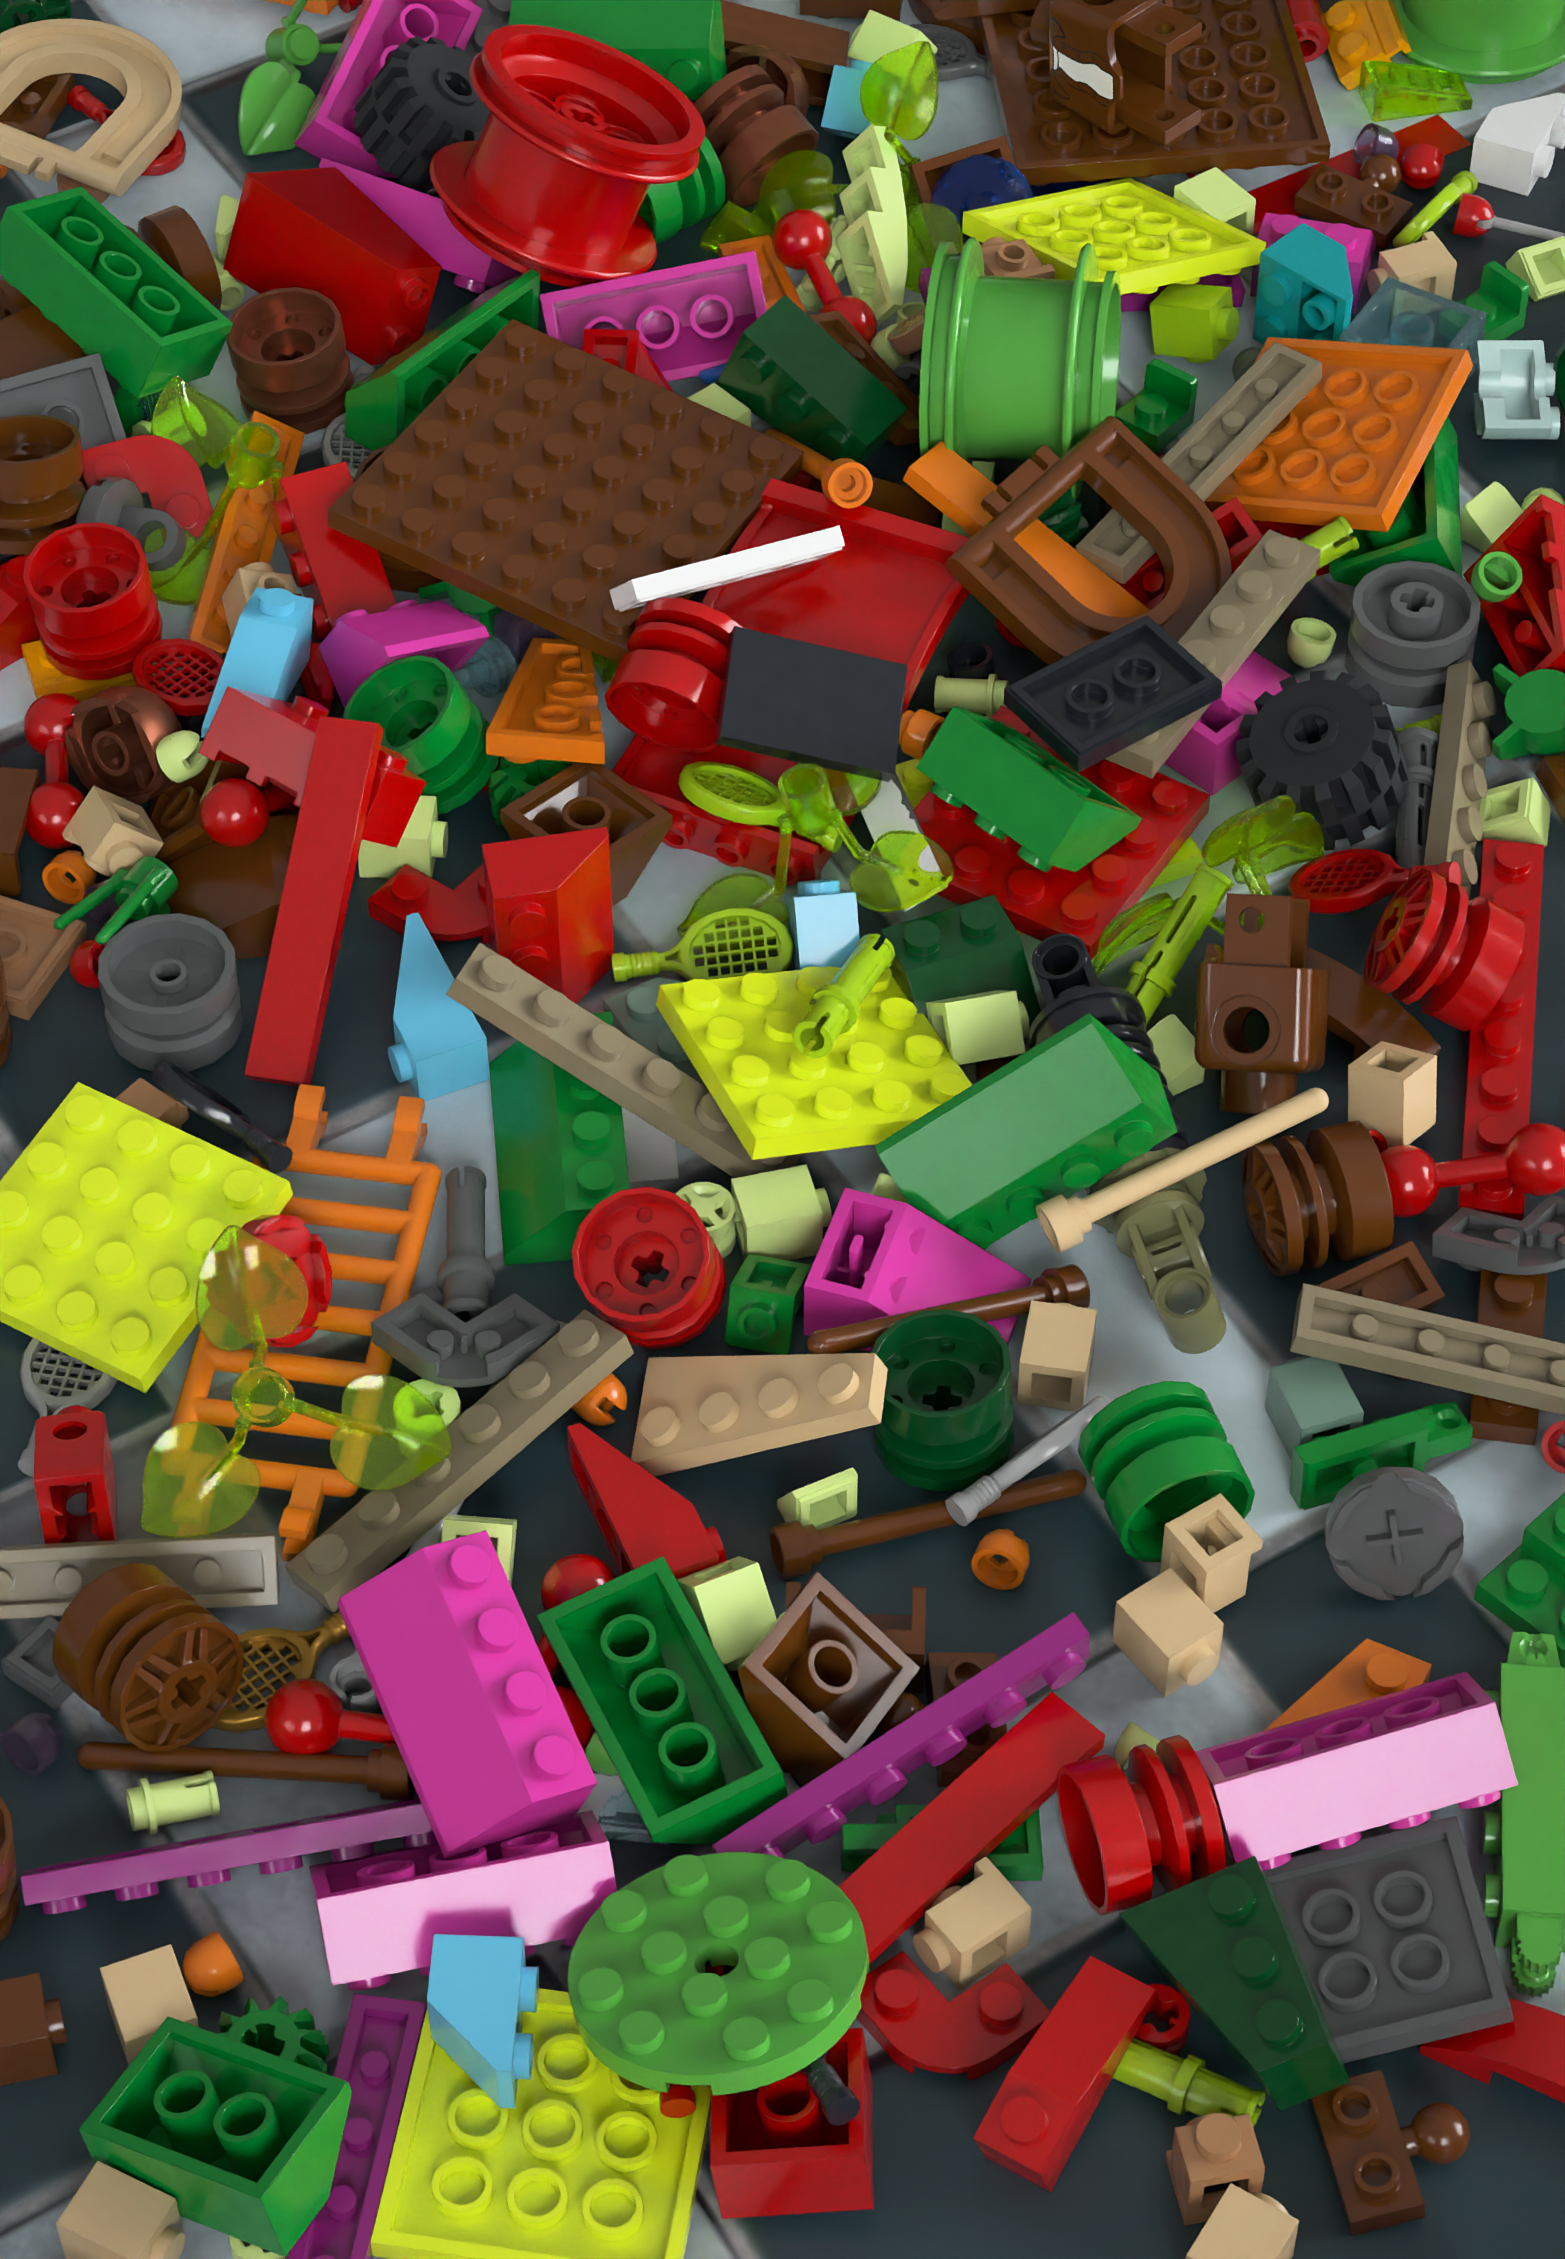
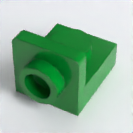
[1440,260,1530,352]
[1115,358,1198,454]
[725,1253,812,1355]

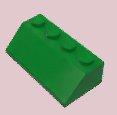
[508,0,727,100]
[344,269,541,451]
[1329,416,1463,587]
[489,1012,630,1265]
[875,1013,1178,1250]
[536,1556,788,1845]

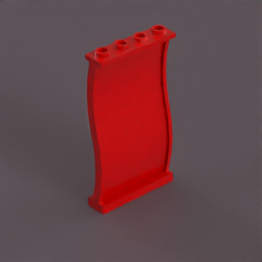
[611,478,972,885]

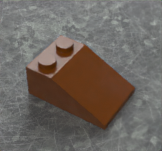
[166,814,343,959]

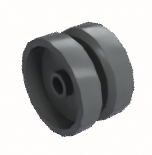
[1345,561,1481,709]
[98,913,243,1072]

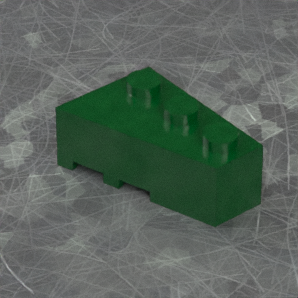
[716,295,908,464]
[1119,1856,1350,2111]

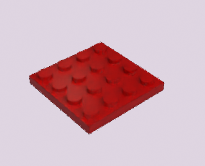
[878,705,1210,961]

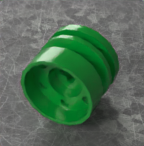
[638,136,725,245]
[343,655,499,815]
[1077,1381,1255,1562]

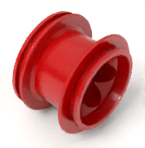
[429,24,706,288]

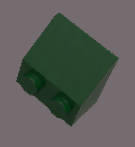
[880,895,1041,1029]

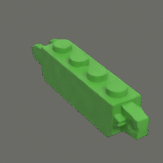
[1481,1632,1565,1998]

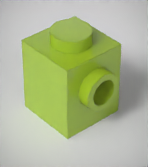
[1149,283,1239,363]

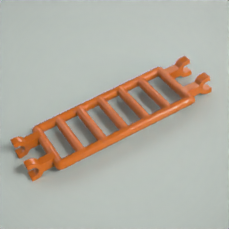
[160,1084,442,1561]

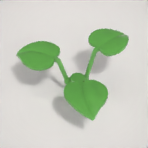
[238,0,343,156]

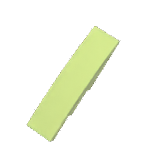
[836,123,908,328]

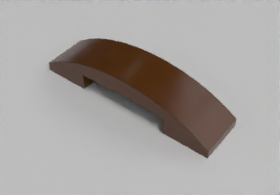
[1220,944,1441,1061]

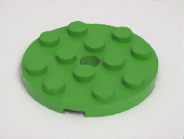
[568,1852,870,2096]

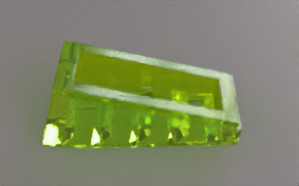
[1359,61,1473,122]

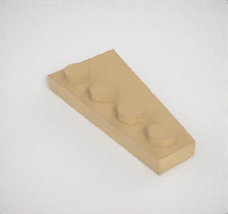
[631,1353,888,1476]

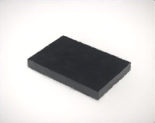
[1004,615,1223,773]
[715,626,908,782]

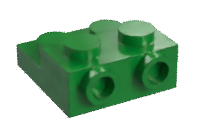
[1474,1493,1565,1668]

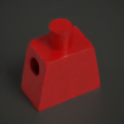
[34,1405,118,1544]

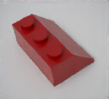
[482,827,614,1004]

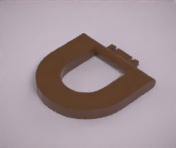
[946,416,1232,665]

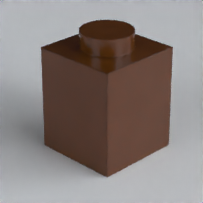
[0,1972,68,2086]

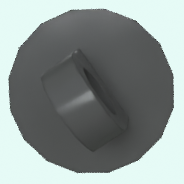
[76,476,187,572]
[1325,1467,1464,1600]

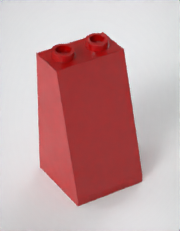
[223,167,442,365]

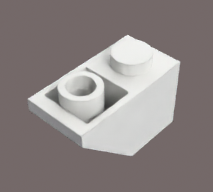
[1470,92,1565,196]

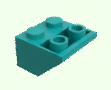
[1253,223,1353,345]

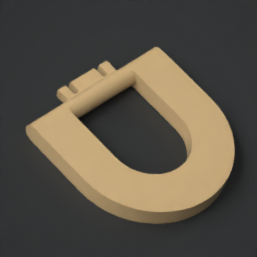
[0,19,182,197]

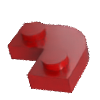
[82,435,217,545]
[367,863,489,948]
[856,1950,1051,2080]

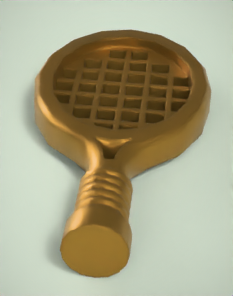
[212,1610,350,1733]

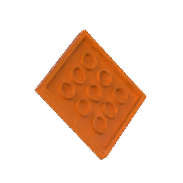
[1204,337,1473,532]

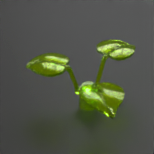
[759,41,964,294]
[144,375,300,606]
[677,762,954,953]
[1092,795,1324,977]
[141,1225,452,1538]

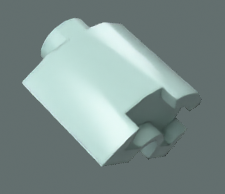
[1473,340,1560,440]

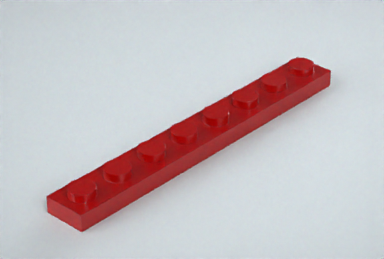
[1457,839,1544,1221]

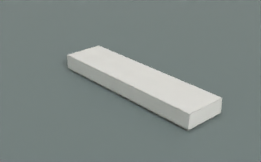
[609,525,845,612]

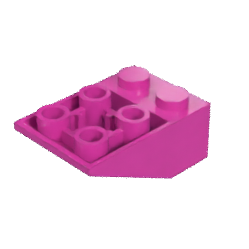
[1165,651,1300,796]
[804,1188,1031,1352]

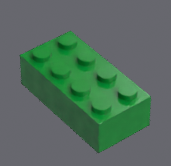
[0,186,233,399]

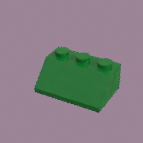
[916,706,1142,872]
[79,2016,352,2257]

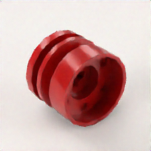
[23,522,163,681]
[605,597,743,753]
[1363,868,1525,1032]
[572,1186,727,1350]
[1056,1735,1226,1916]

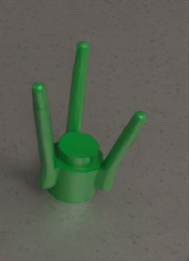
[53,856,179,945]

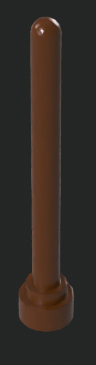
[807,1264,1090,1354]
[769,1469,1087,1580]
[77,1741,416,1801]

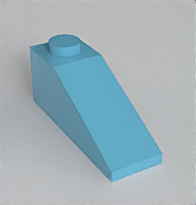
[201,587,314,738]
[388,912,490,1101]

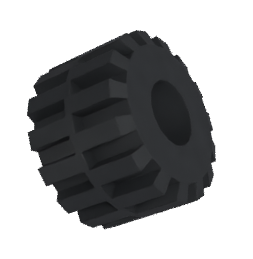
[353,37,490,196]
[1236,670,1408,851]

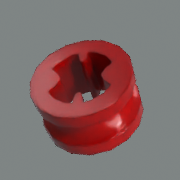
[1134,1984,1190,2055]

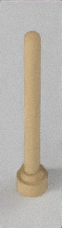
[1036,1088,1329,1253]

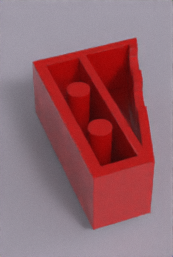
[270,461,397,641]
[1463,494,1565,677]
[198,686,427,848]

